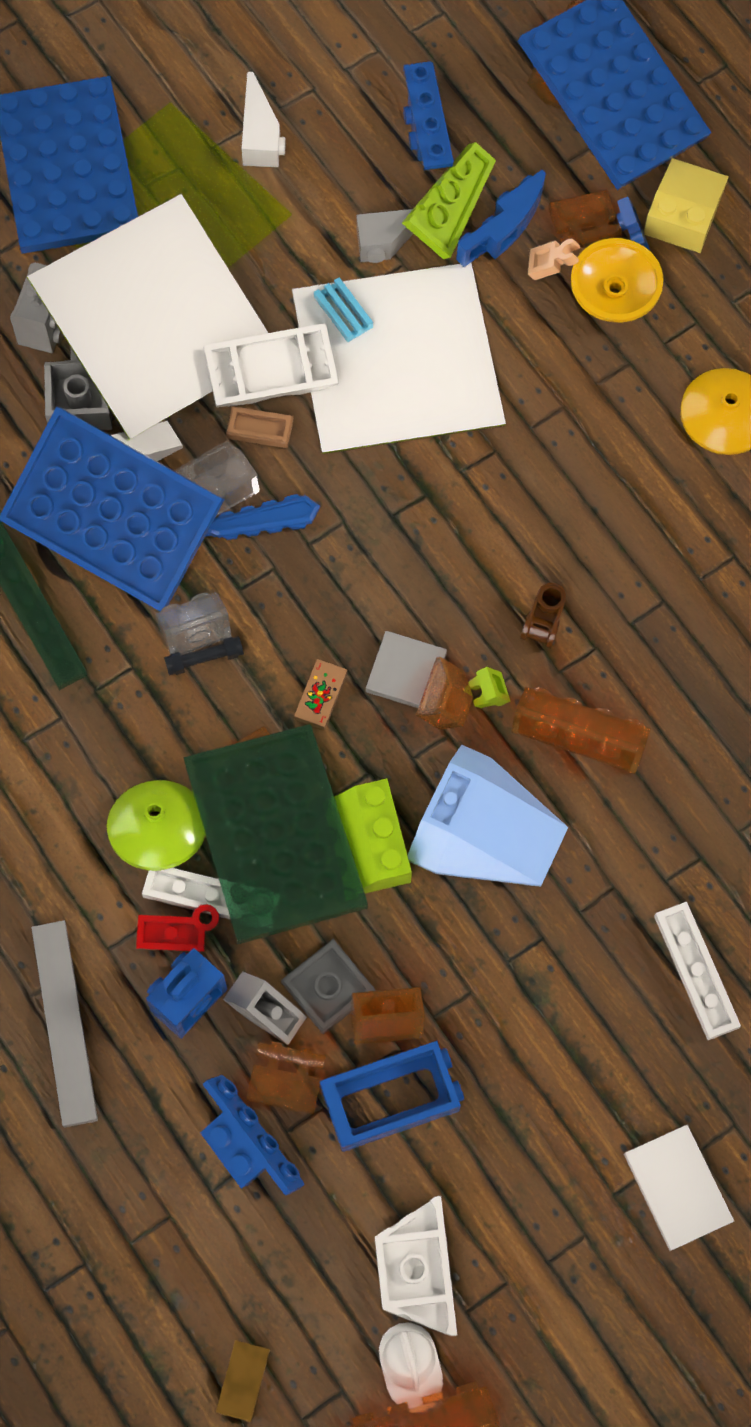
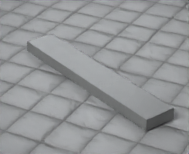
[31,920,98,1128]

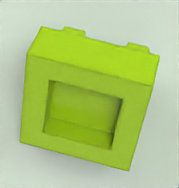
[468,667,511,708]

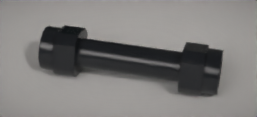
[164,636,244,676]

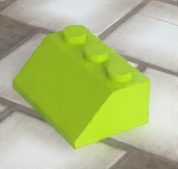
[323,778,412,898]

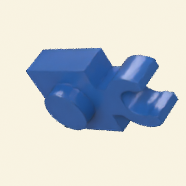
[616,196,649,250]

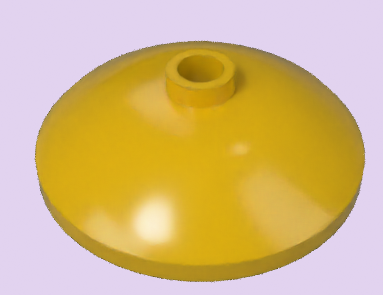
[571,238,663,323]
[680,368,751,455]

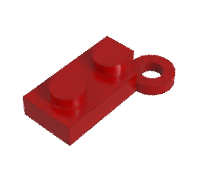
[136,904,219,952]

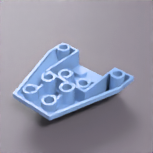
[407,745,568,887]

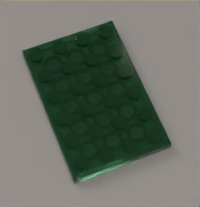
[183,724,368,945]

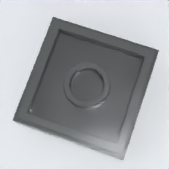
[281,939,376,1035]

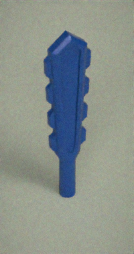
[205,494,320,540]

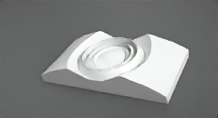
[204,323,339,407]

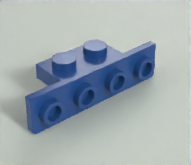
[403,61,454,171]
[200,1075,304,1196]

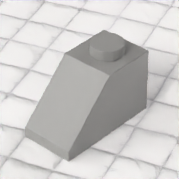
[356,209,413,263]
[223,971,307,1045]

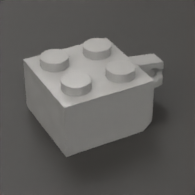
[10,263,64,353]
[44,346,112,430]

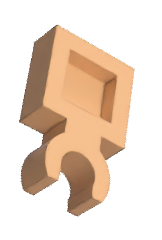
[528,239,580,281]

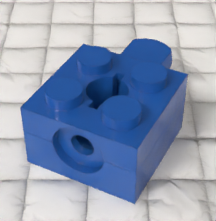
[146,948,228,1039]

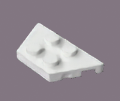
[375,1196,457,1336]

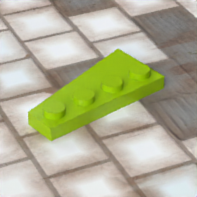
[402,142,496,259]

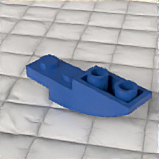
[456,170,546,267]

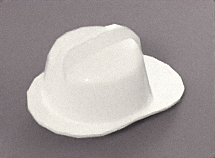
[379,1323,443,1411]

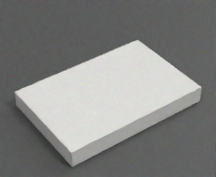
[624,1125,734,1251]

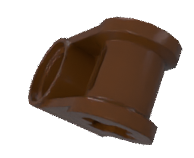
[520,582,566,649]

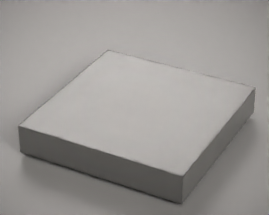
[366,631,447,711]

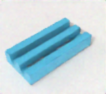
[314,277,373,342]

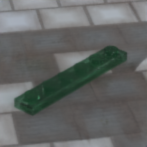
[0,521,88,691]

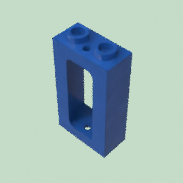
[320,1041,464,1152]

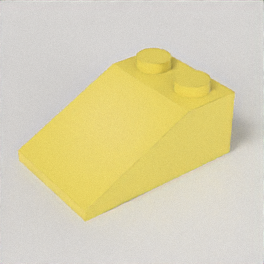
[644,158,729,253]

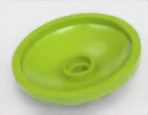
[107,780,207,871]

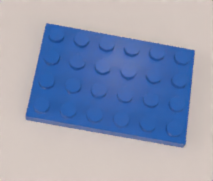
[518,0,712,190]
[0,76,138,254]
[0,406,225,612]

